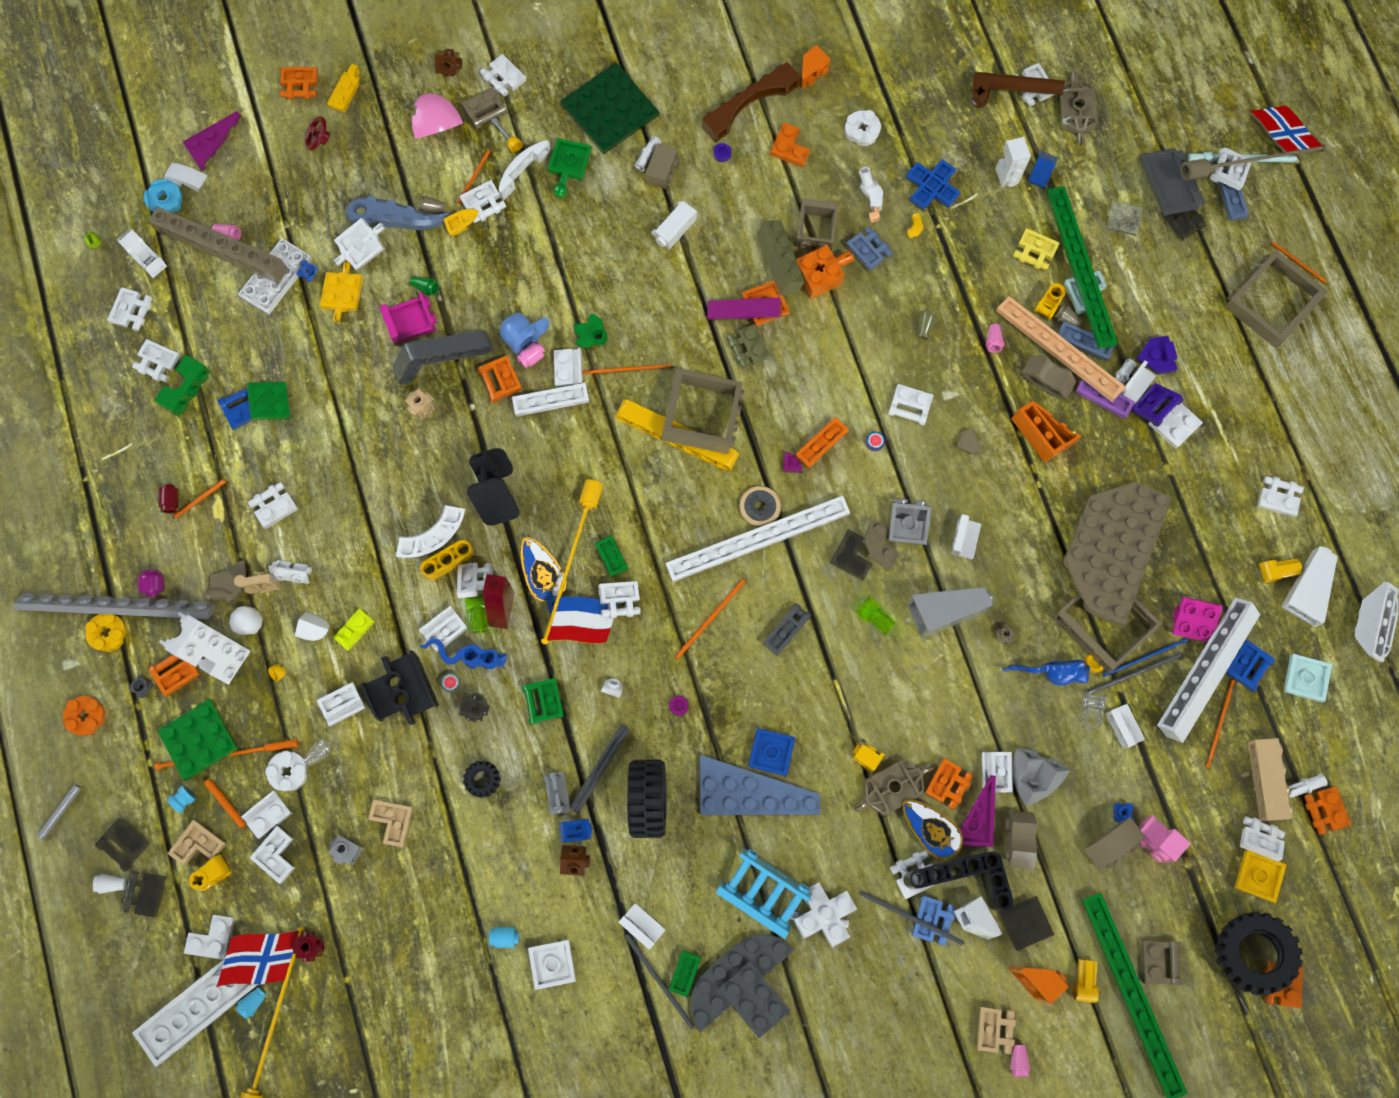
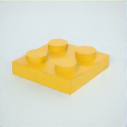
[1234,850,1287,903]

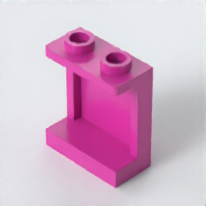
[379,292,438,345]

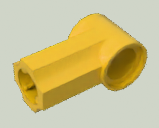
[1259,559,1302,583]
[1073,959,1099,1003]

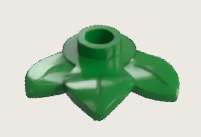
[574,314,608,348]

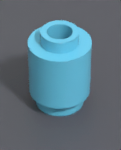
[489,927,520,948]

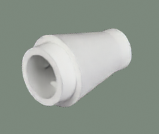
[93,873,126,894]

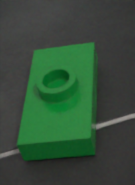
[594,535,629,578]
[668,950,702,997]

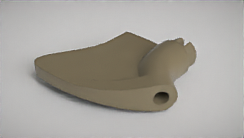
[204,561,246,605]

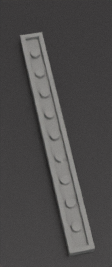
[14,593,215,619]

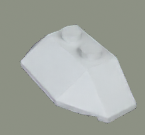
[1354,582,1399,662]

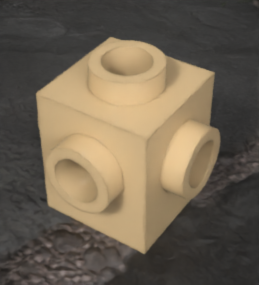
[405,388,435,421]

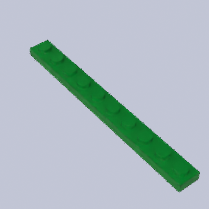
[1046,186,1118,349]
[1081,893,1188,1098]

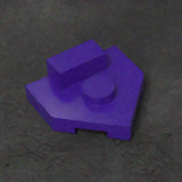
[1135,335,1178,375]

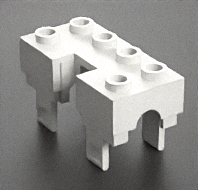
[159,612,250,685]

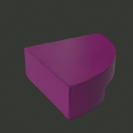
[783,452,802,473]

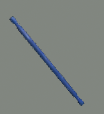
[1103,638,1188,677]

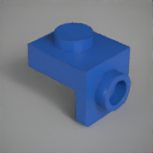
[559,819,592,843]

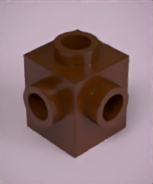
[435,49,463,77]
[560,845,590,876]

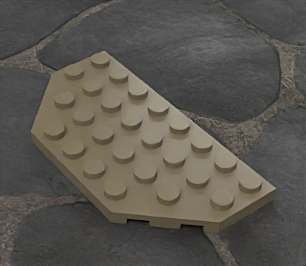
[1063,482,1172,628]

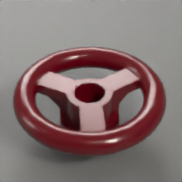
[305,116,330,151]

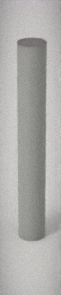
[37,784,81,840]

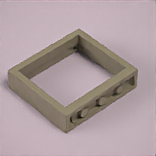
[1224,250,1328,349]
[661,368,745,454]
[1053,593,1162,674]

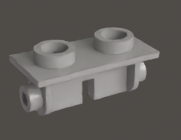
[544,772,571,815]

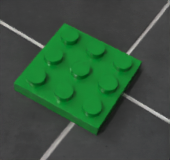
[157,699,238,781]

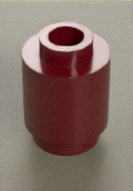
[158,484,179,513]

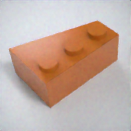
[1011,401,1082,463]

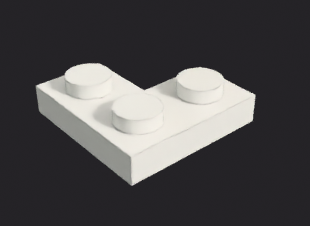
[250,826,295,884]
[184,915,235,960]

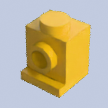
[852,743,885,773]

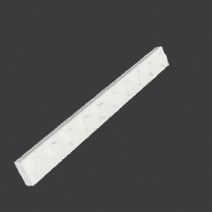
[666,496,850,582]

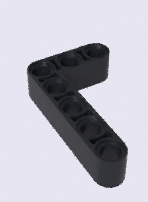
[903,851,1013,911]

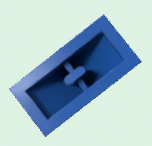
[1028,151,1058,189]

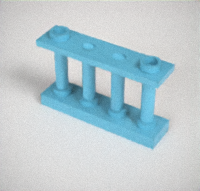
[716,848,813,939]

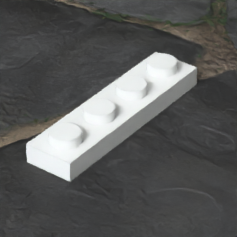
[512,383,589,417]

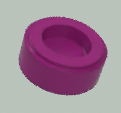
[669,696,689,716]

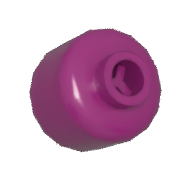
[137,569,165,598]

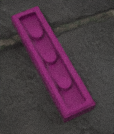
[707,298,781,320]

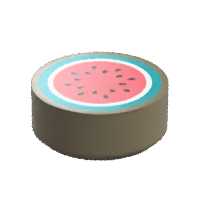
[440,673,461,693]

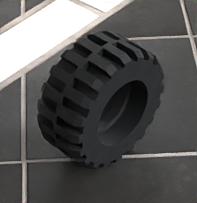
[627,759,667,838]
[1215,912,1303,995]

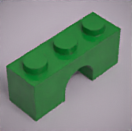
[153,355,210,417]

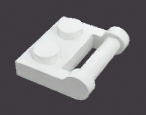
[1210,148,1252,191]
[888,384,933,426]

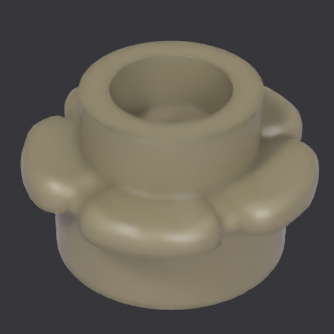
[996,625,1015,643]

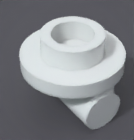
[601,678,623,698]

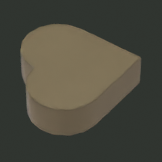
[956,430,980,455]

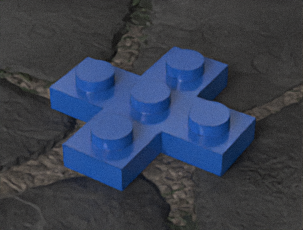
[906,159,961,211]

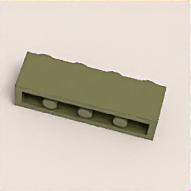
[757,220,805,295]

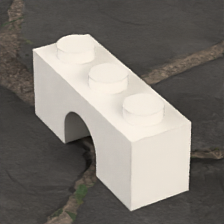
[995,137,1031,187]

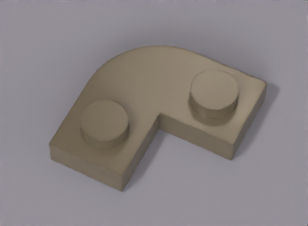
[863,519,899,571]

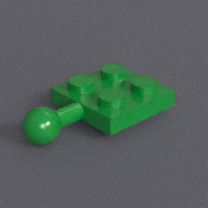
[548,138,592,198]

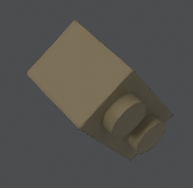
[645,144,680,189]

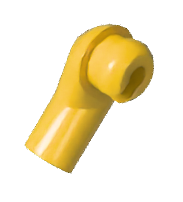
[907,213,924,238]

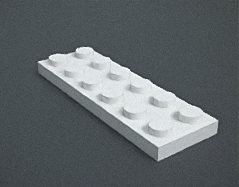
[132,959,260,1067]

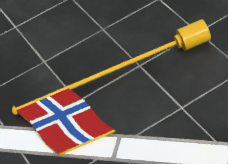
[216,927,305,1098]

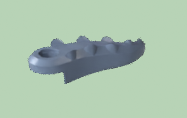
[346,196,451,230]

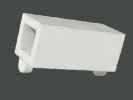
[651,201,697,250]

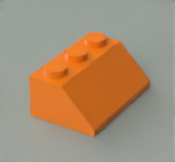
[1008,965,1069,1004]

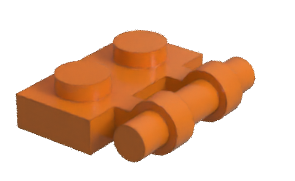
[280,67,318,99]
[925,758,973,810]
[1304,786,1352,835]
[1263,961,1303,1008]

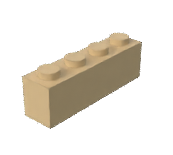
[1248,738,1292,821]

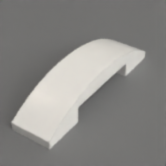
[499,140,551,201]

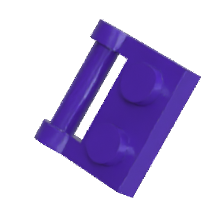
[1131,383,1184,427]

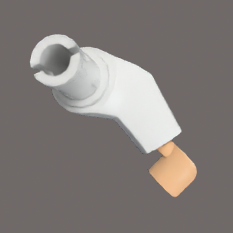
[859,167,883,223]

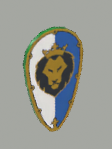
[521,537,567,602]
[902,799,963,860]

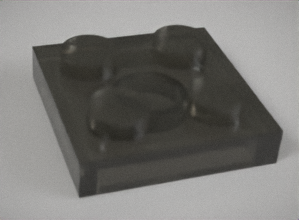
[999,896,1054,951]

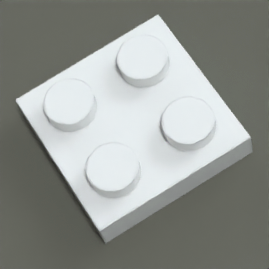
[1148,403,1203,449]
[528,940,576,990]

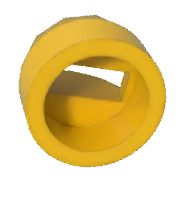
[268,664,286,681]

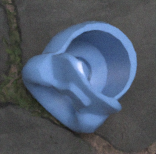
[500,312,550,354]

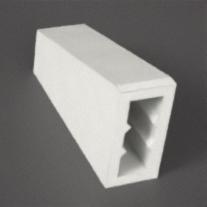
[1281,546,1338,627]

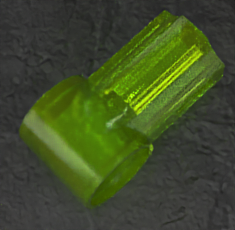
[465,594,488,633]
[856,597,896,636]

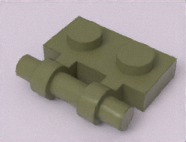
[726,324,770,369]

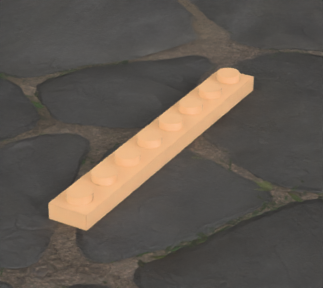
[996,296,1125,402]

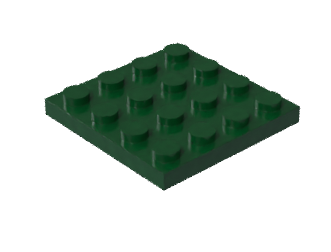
[560,62,660,155]

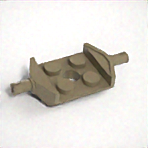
[1059,71,1098,145]
[853,759,934,817]

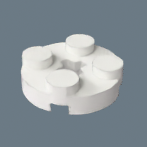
[845,110,881,146]
[265,751,308,792]

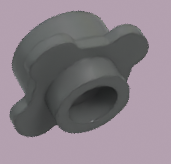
[129,675,154,698]

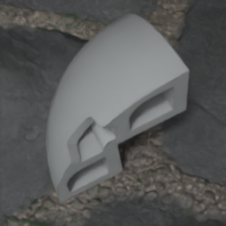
[1012,748,1070,805]

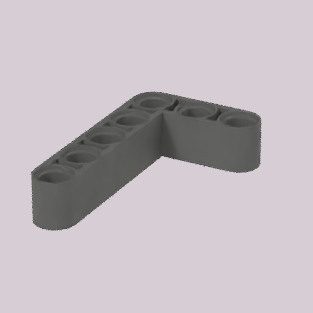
[393,330,493,385]

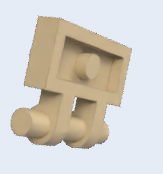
[976,1007,1016,1055]

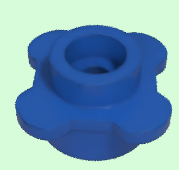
[296,260,318,282]
[1113,802,1134,823]

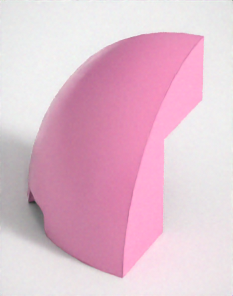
[412,93,463,139]

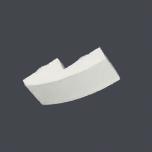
[164,163,207,192]

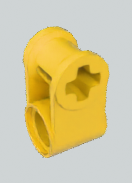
[1034,283,1065,321]
[189,855,232,891]

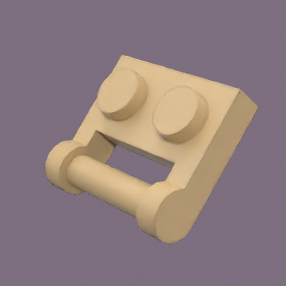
[234,572,281,595]

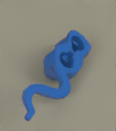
[420,638,507,669]
[1002,659,1090,686]

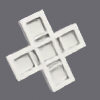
[794,883,857,948]

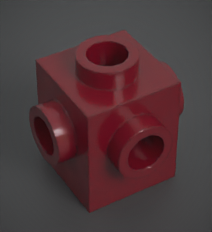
[293,932,325,962]

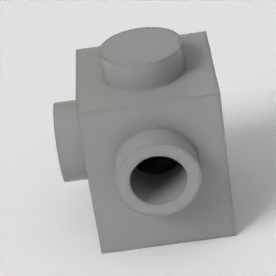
[328,835,364,865]

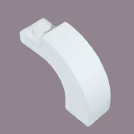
[116,228,167,278]

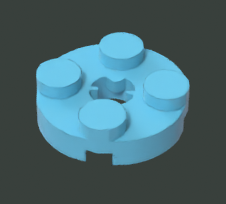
[144,179,183,213]

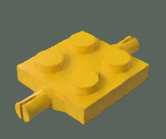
[319,262,363,322]

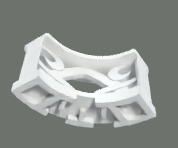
[396,505,465,558]

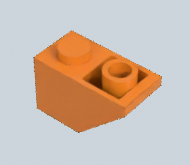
[801,45,831,89]

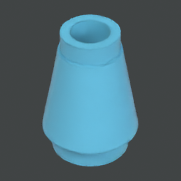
[235,987,266,1019]

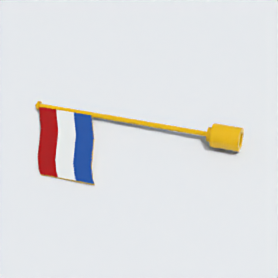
[541,479,618,644]

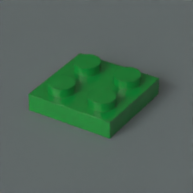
[246,382,290,420]

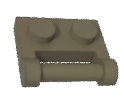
[462,87,508,129]
[1141,941,1182,985]

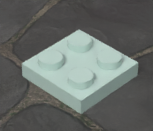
[1284,654,1332,703]

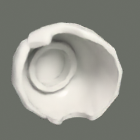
[229,606,262,635]

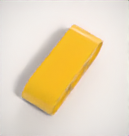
[420,540,474,580]

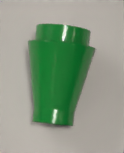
[410,276,439,296]

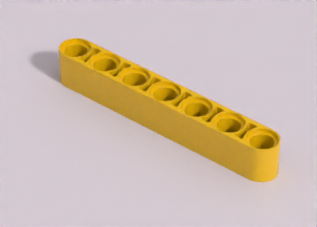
[615,399,739,471]

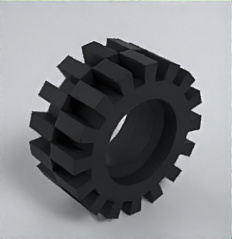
[463,761,501,798]

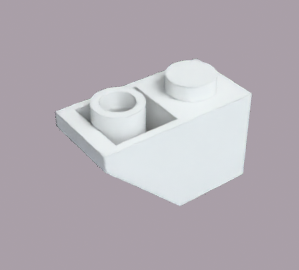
[953,896,1002,940]

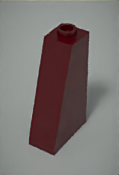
[483,574,515,629]

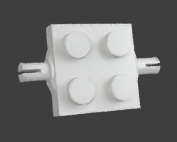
[334,218,385,270]

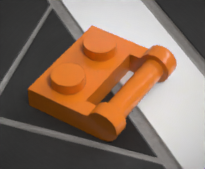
[477,355,522,403]
[148,654,201,697]

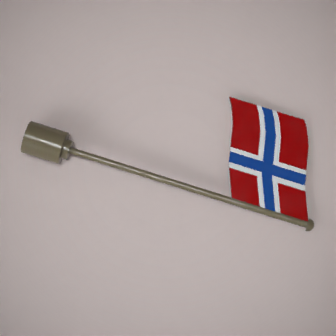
[1180,105,1327,180]

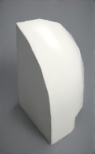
[295,612,330,641]

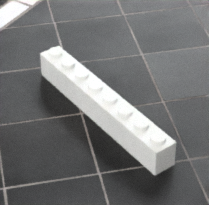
[1157,597,1260,743]

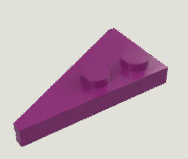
[183,111,241,171]
[960,775,996,847]

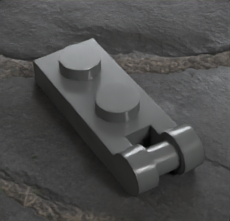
[763,603,812,657]

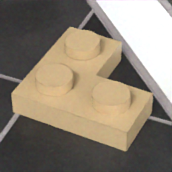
[368,800,413,848]
[167,820,227,866]

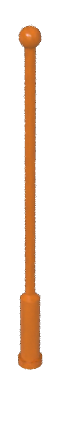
[154,738,299,770]

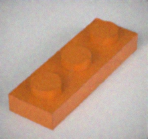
[795,417,849,469]

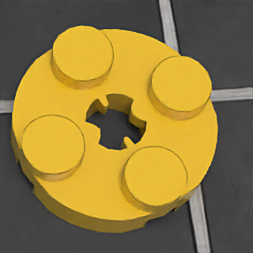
[85,614,127,652]

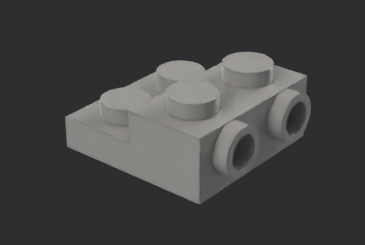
[888,498,932,545]

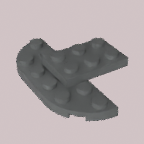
[691,935,794,1038]

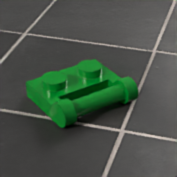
[522,678,564,725]

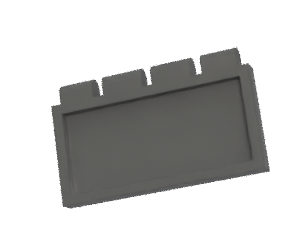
[1140,148,1205,216]

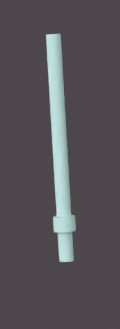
[1188,152,1297,163]

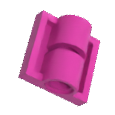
[1172,596,1223,642]

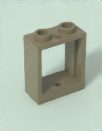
[796,198,838,251]

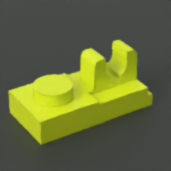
[334,608,375,651]

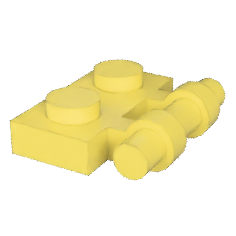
[1013,228,1059,271]

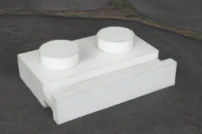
[554,348,583,388]
[419,606,468,652]
[317,682,366,726]
[982,752,1013,793]
[241,790,292,839]

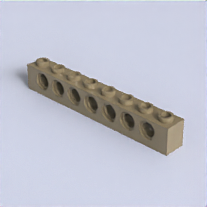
[148,206,288,284]

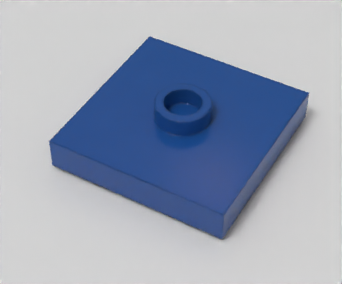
[748,728,796,777]

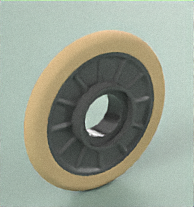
[739,486,781,526]

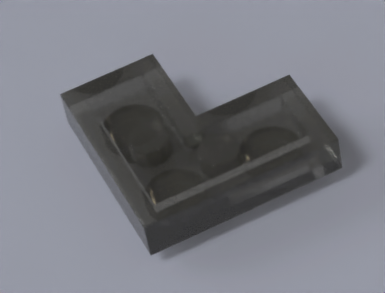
[830,529,873,581]

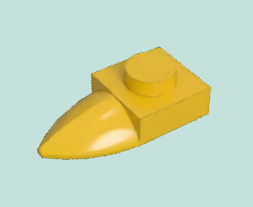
[443,209,479,237]

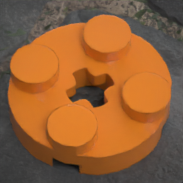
[63,696,106,736]

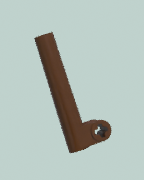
[972,72,1065,108]

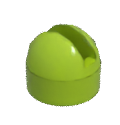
[84,232,101,248]

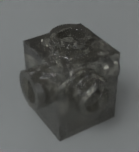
[458,692,490,722]

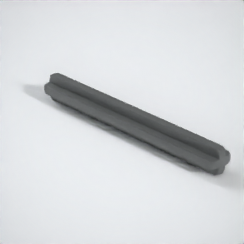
[570,724,630,813]

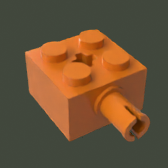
[796,245,854,299]

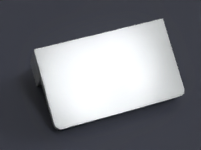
[1121,361,1156,405]
[950,514,981,560]
[1105,704,1145,749]
[619,904,665,950]

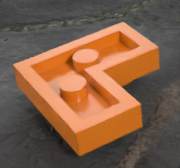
[770,122,810,168]

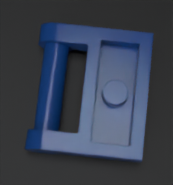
[217,388,253,430]
[1226,640,1275,692]

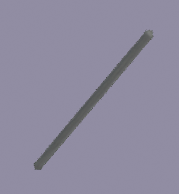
[1085,652,1182,695]
[860,891,965,945]
[625,934,694,1029]

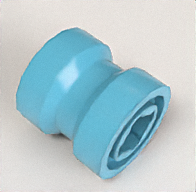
[167,785,197,813]

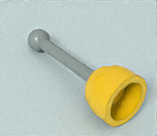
[491,118,523,153]

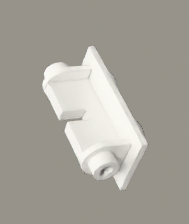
[268,560,312,584]

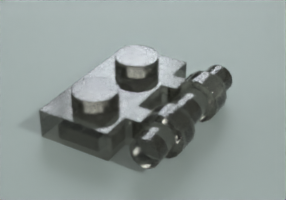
[1161,210,1207,241]
[121,870,167,917]

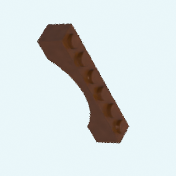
[702,61,800,143]

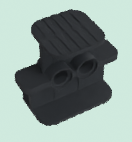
[467,448,520,526]
[361,650,439,725]

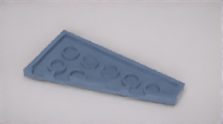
[700,755,820,815]

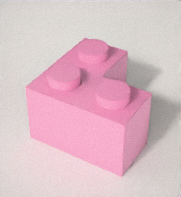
[1138,816,1191,863]

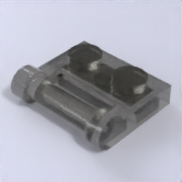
[95,818,151,872]

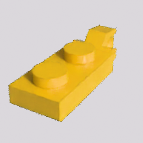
[327,64,360,113]

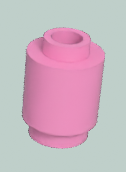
[517,342,545,368]

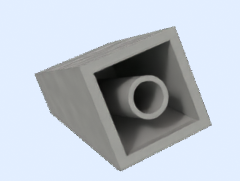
[907,587,993,639]

